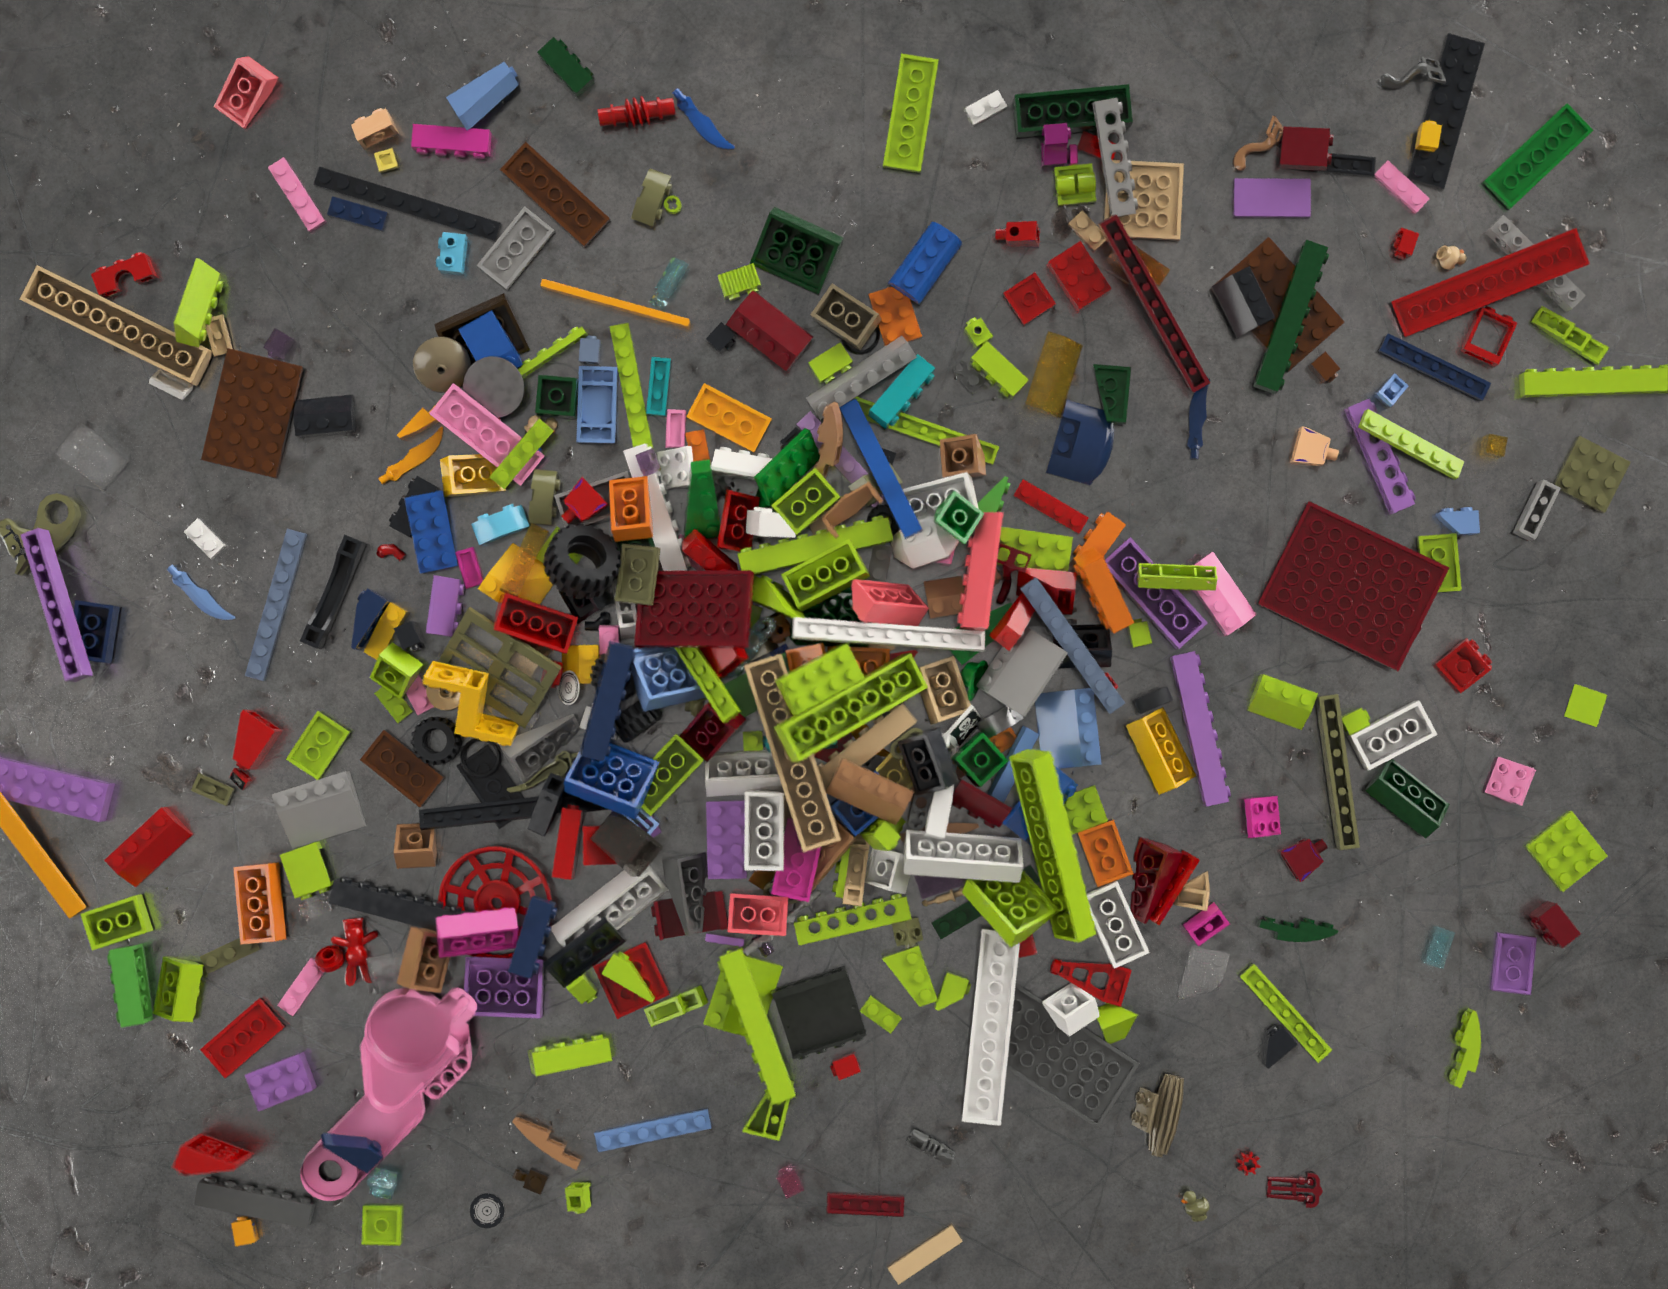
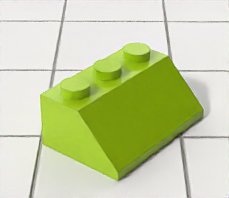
[1247,674,1318,730]
[153,957,203,1022]

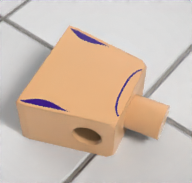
[1290,426,1339,466]

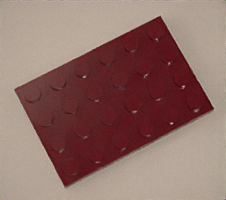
[634,570,754,648]

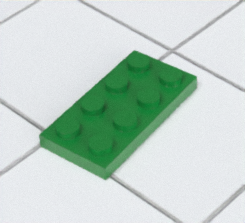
[754,428,820,507]

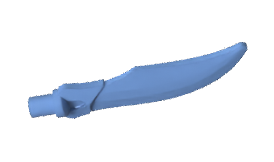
[167,565,235,620]

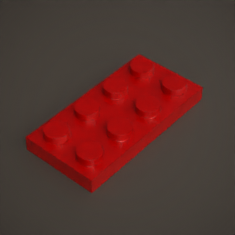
[200,998,285,1079]

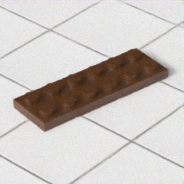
[500,142,610,247]

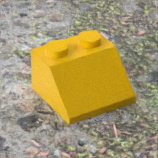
[562,645,600,684]

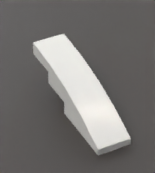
[925,764,957,840]

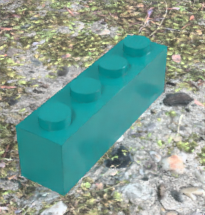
[868,354,935,429]

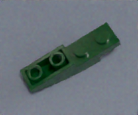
[1257,916,1338,942]

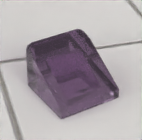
[635,448,662,476]

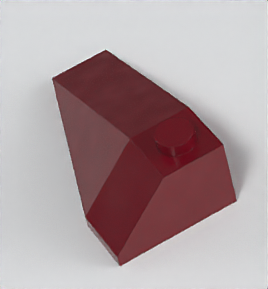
[1131,837,1182,924]

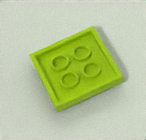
[1525,811,1608,892]

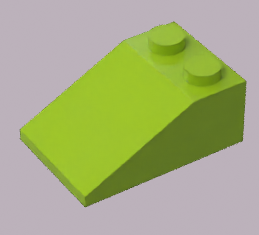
[752,575,805,619]

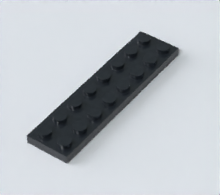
[1407,33,1485,190]

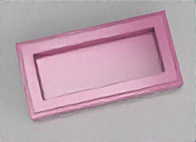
[665,409,686,448]

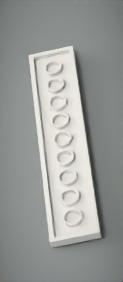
[962,928,1020,1126]

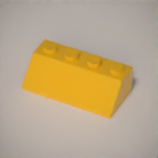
[1126,707,1196,795]

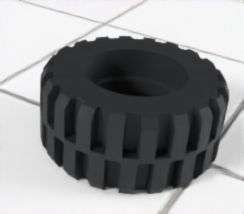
[543,523,621,599]

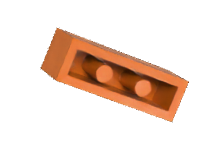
[1073,511,1126,560]

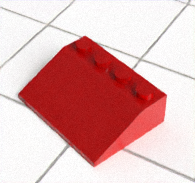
[173,1133,254,1176]

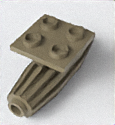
[1131,1074,1184,1157]

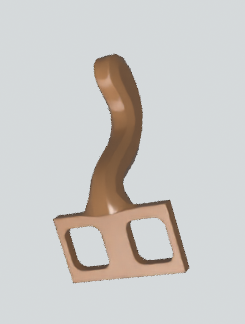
[1234,116,1283,171]

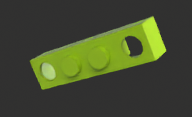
[1137,563,1218,591]

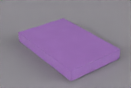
[1491,933,1537,995]

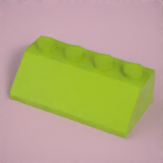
[174,258,223,348]
[781,539,870,612]

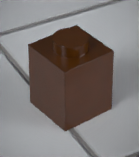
[1308,351,1341,384]

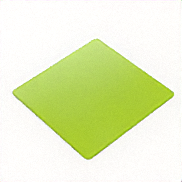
[1564,684,1607,727]

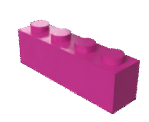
[411,124,492,159]

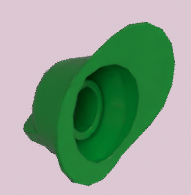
[960,660,988,701]

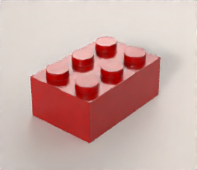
[1047,241,1112,313]

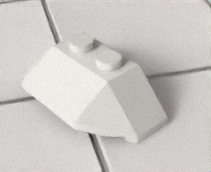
[891,519,959,569]

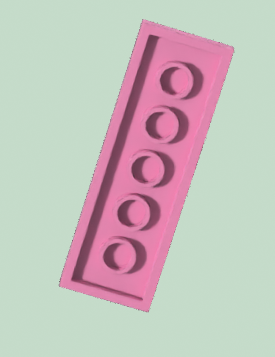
[429,383,545,486]

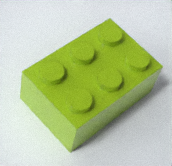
[771,468,841,536]
[80,894,154,951]

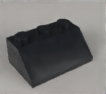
[1212,266,1275,338]
[293,394,357,438]
[1051,624,1112,668]
[897,727,959,796]

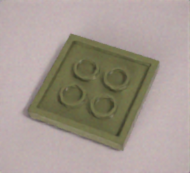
[1554,436,1631,513]

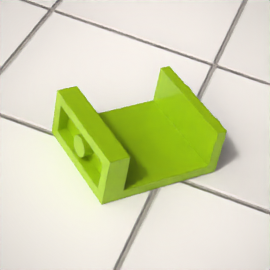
[280,841,333,900]

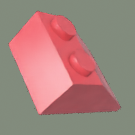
[214,56,278,128]
[728,893,788,936]

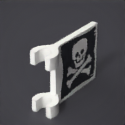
[942,705,982,762]

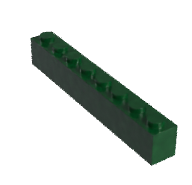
[1253,240,1329,394]

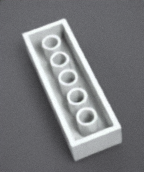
[903,830,1023,883]

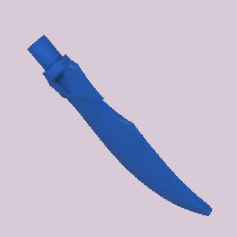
[673,89,735,149]

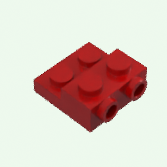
[1436,638,1492,693]

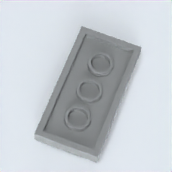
[477,206,555,290]

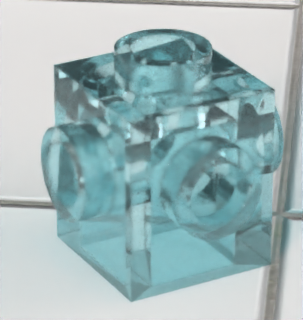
[367,1168,398,1200]

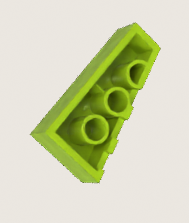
[527,1034,612,1076]

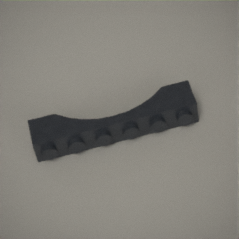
[300,535,366,649]

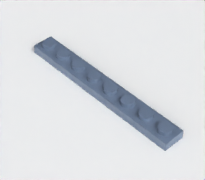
[245,529,307,681]
[1020,577,1125,714]

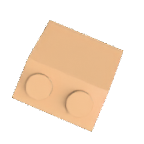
[351,108,398,150]

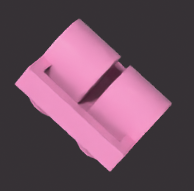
[1485,757,1536,806]

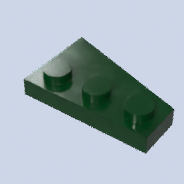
[1093,364,1131,424]

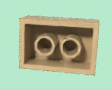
[919,656,971,724]

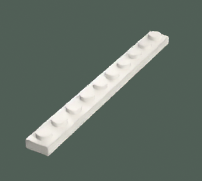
[793,617,985,652]

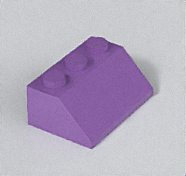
[426,575,465,637]

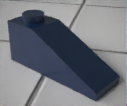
[321,1133,383,1174]

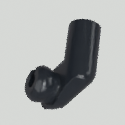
[585,611,611,631]

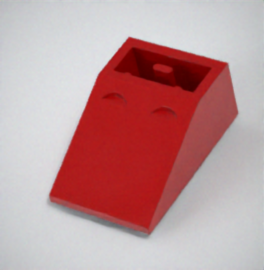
[1016,567,1077,615]

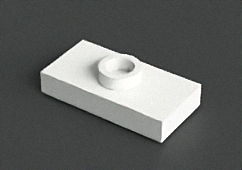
[149,368,193,400]

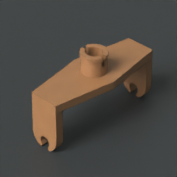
[821,482,884,539]

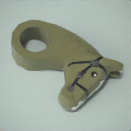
[0,493,81,576]

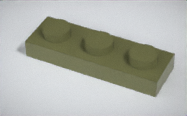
[200,938,262,974]

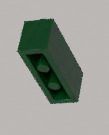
[537,37,595,98]

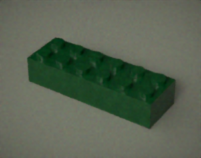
[1013,84,1133,138]

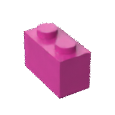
[1183,902,1230,946]

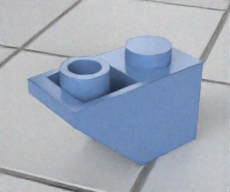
[1436,507,1480,536]

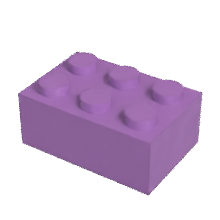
[245,1051,317,1112]

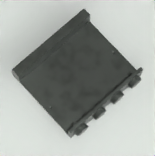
[772,967,867,1060]

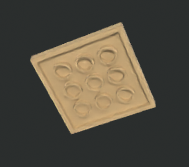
[1104,160,1184,241]

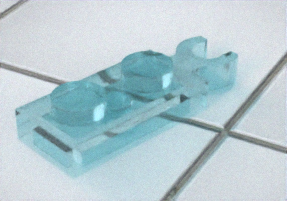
[649,257,688,309]

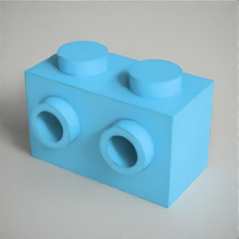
[436,232,468,276]

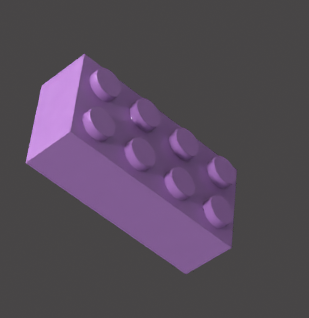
[706,800,747,879]

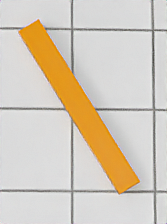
[540,279,691,329]
[0,792,87,919]

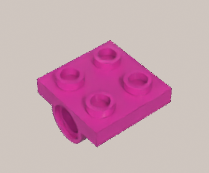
[1245,796,1281,838]

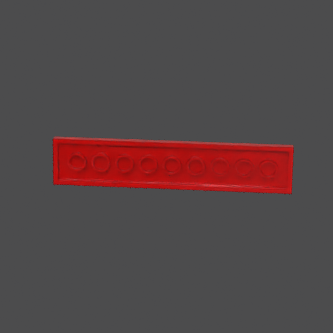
[1391,228,1590,337]

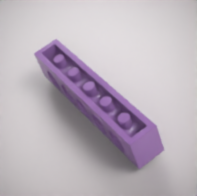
[1345,399,1415,515]

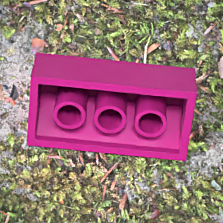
[436,908,518,958]

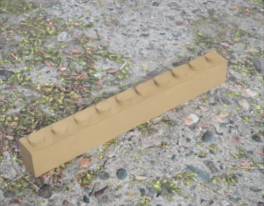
[783,703,917,826]

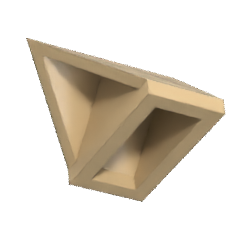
[1174,871,1210,911]

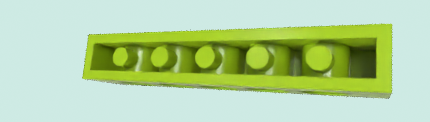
[794,893,911,946]

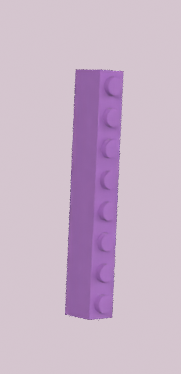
[21,528,93,682]
[1170,651,1231,807]

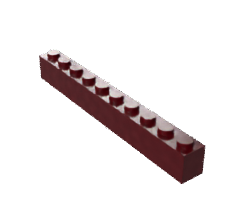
[1098,214,1210,393]

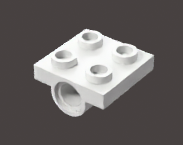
[657,446,693,490]

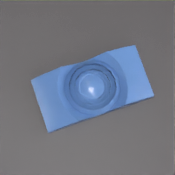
[576,366,618,444]

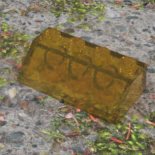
[1024,331,1083,418]

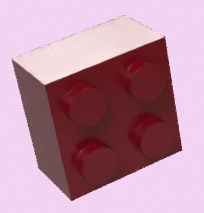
[1529,901,1581,948]

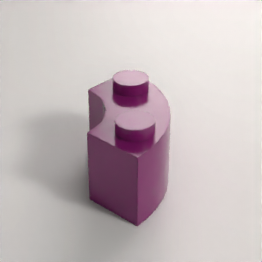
[1041,123,1071,166]

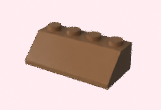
[826,757,914,825]

